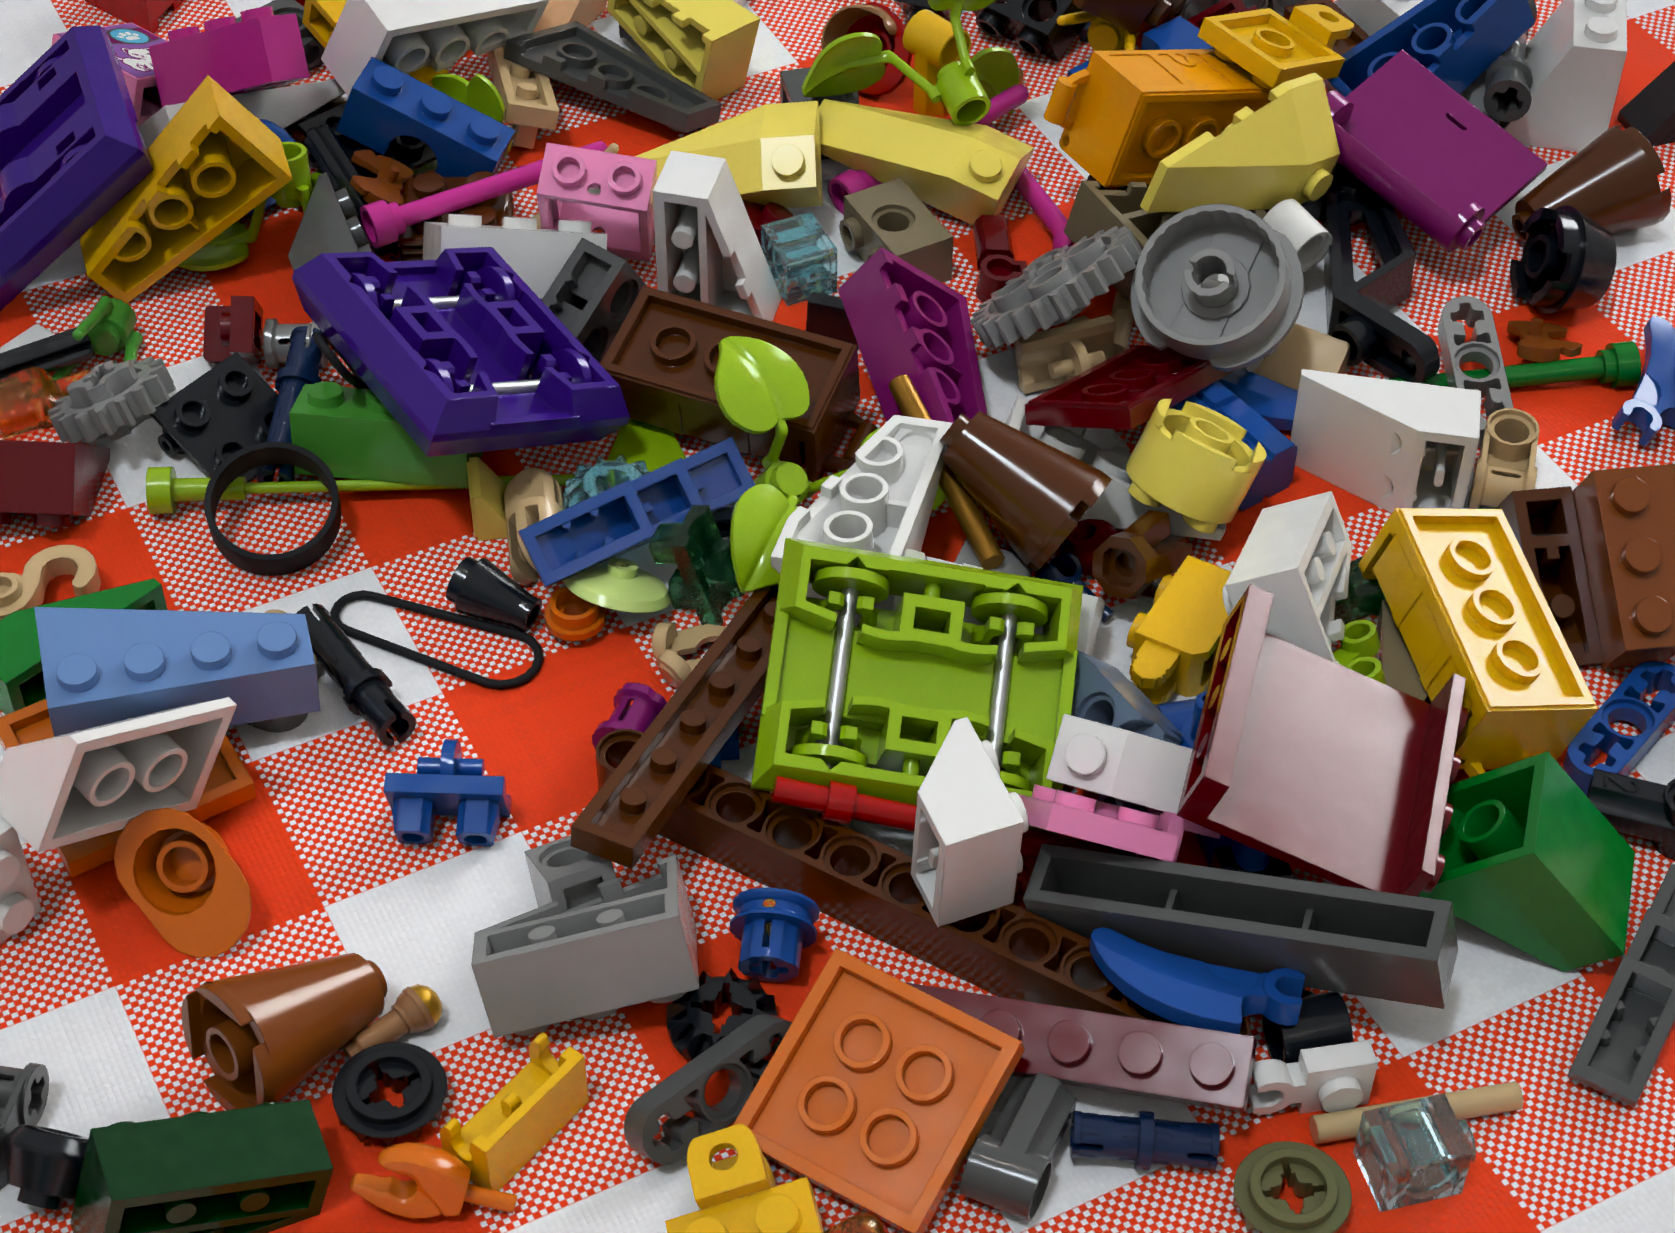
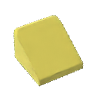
[466,457,507,541]

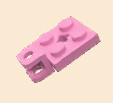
[1009,784,1221,862]

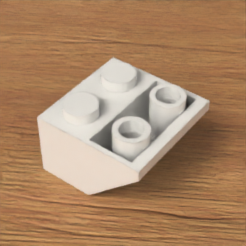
[911,717,1029,927]

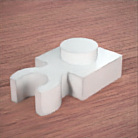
[1248,1040,1378,1114]

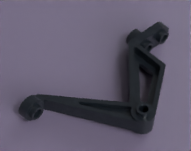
[1087,162,1440,384]

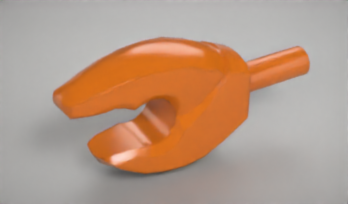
[350,1142,517,1219]

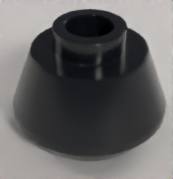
[4,1124,88,1210]

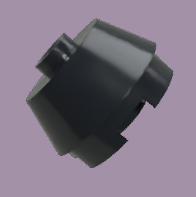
[1510,205,1617,314]

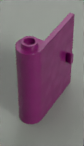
[1327,49,1548,252]

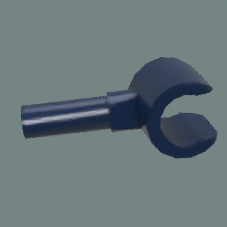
[1035,553,1114,623]

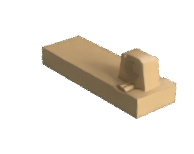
[487,46,560,149]

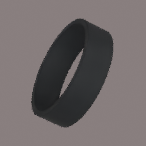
[204,442,342,576]

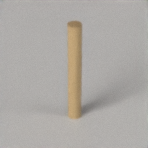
[1309,1081,1523,1144]

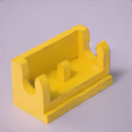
[440,1032,589,1191]

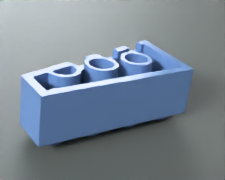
[34,607,321,737]

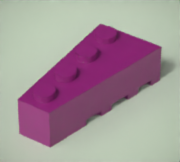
[838,247,987,423]

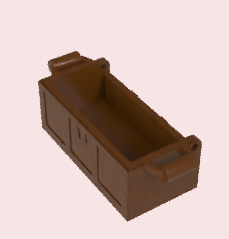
[600,286,878,482]

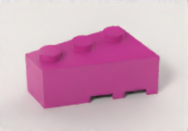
[149,6,310,108]

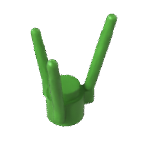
[39,296,143,402]

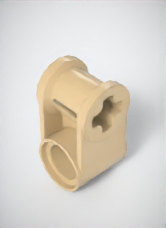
[1468,408,1540,509]

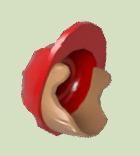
[821,2,912,97]

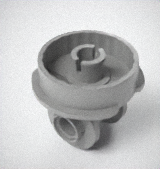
[1130,204,1304,372]

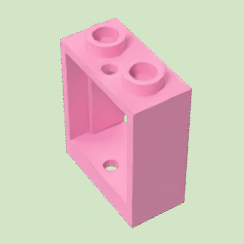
[536,142,657,262]

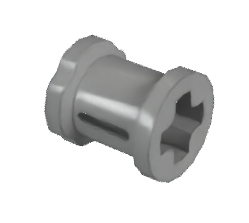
[263,318,328,369]

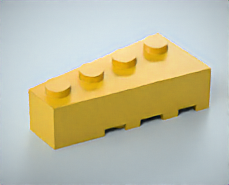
[79,75,293,304]

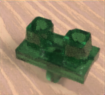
[648,505,746,625]

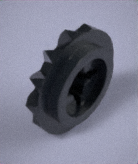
[667,968,777,1064]
[332,1042,449,1147]

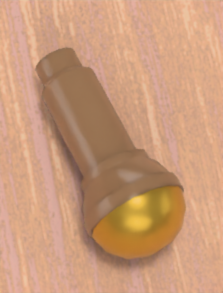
[343,984,443,1059]

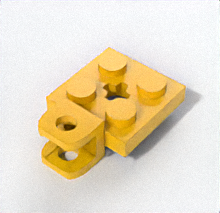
[1197,4,1355,90]
[665,1124,824,1233]

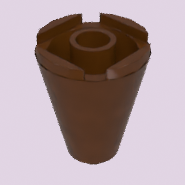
[1512,124,1672,244]
[940,411,1112,573]

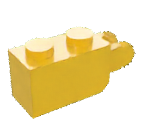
[1126,555,1231,705]

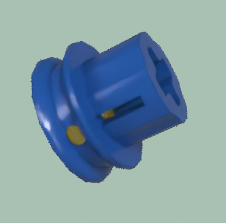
[730,887,820,983]

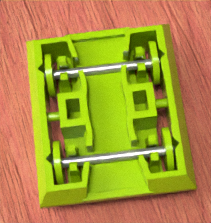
[751,538,1083,835]

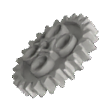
[970,225,1142,348]

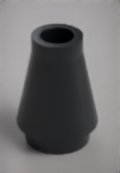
[446,557,542,632]

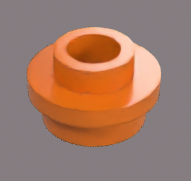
[544,586,606,641]

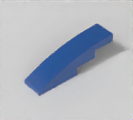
[518,437,755,588]

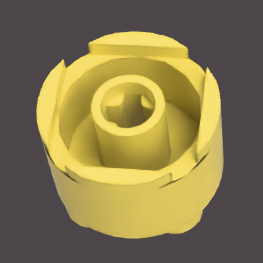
[1126,399,1267,534]

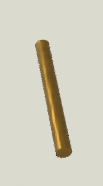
[888,375,1005,570]

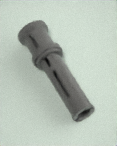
[1483,30,1533,122]

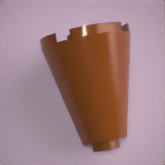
[181,953,387,1110]

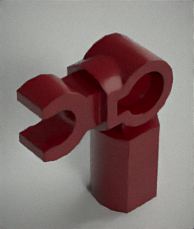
[973,214,1027,302]

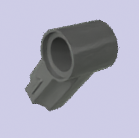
[960,1072,1077,1221]

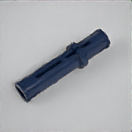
[256,326,324,482]

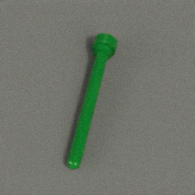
[1389,341,1641,388]

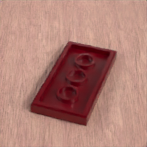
[1024,345,1235,430]

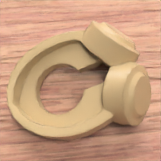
[651,622,726,688]

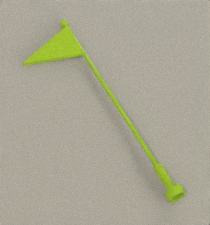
[146,419,686,514]

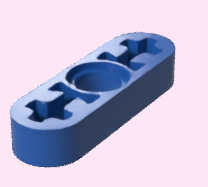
[1562,661,1675,796]

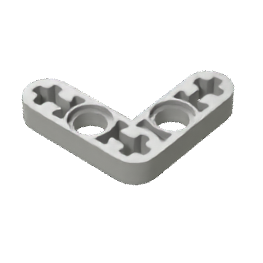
[1438,296,1513,446]

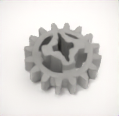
[48,356,176,443]

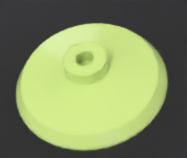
[563,558,671,613]

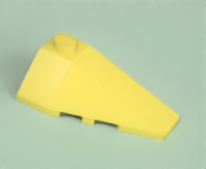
[1140,73,1340,213]
[819,99,1034,225]
[634,101,823,208]

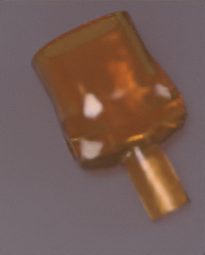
[0,367,89,440]

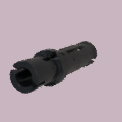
[296,604,416,746]

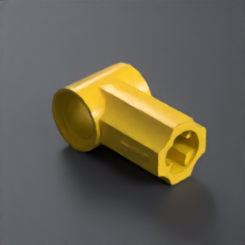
[902,9,971,117]

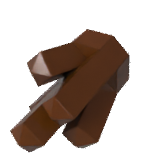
[1092,510,1193,599]

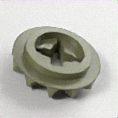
[1233,1141,1352,1233]

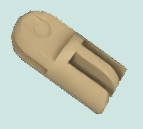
[504,467,564,585]

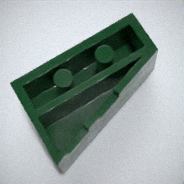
[70,1100,334,1233]

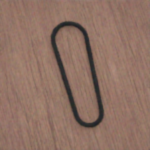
[313,332,370,389]
[330,590,544,690]

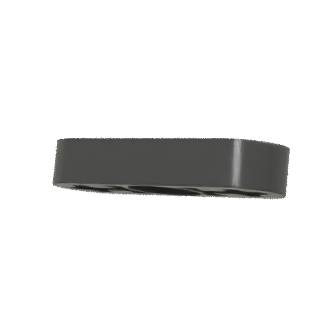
[624,1013,792,1164]

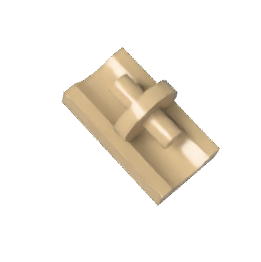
[1014,315,1116,394]

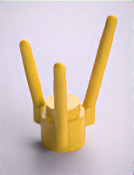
[1057,11,1141,61]

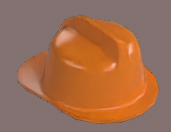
[114,808,252,958]

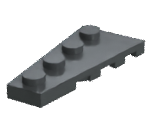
[504,21,722,133]

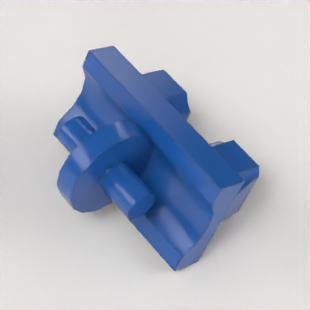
[384,739,512,847]

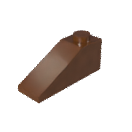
[1496,486,1604,668]

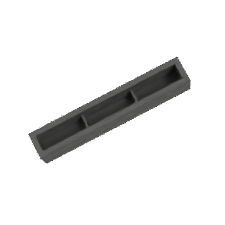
[1023,843,1458,1009]

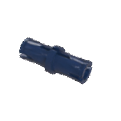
[1069,1111,1220,1170]

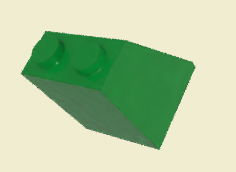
[1419,751,1635,972]

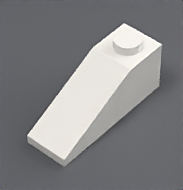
[1046,714,1193,814]

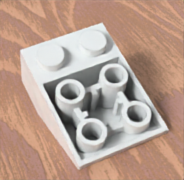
[1290,369,1481,513]

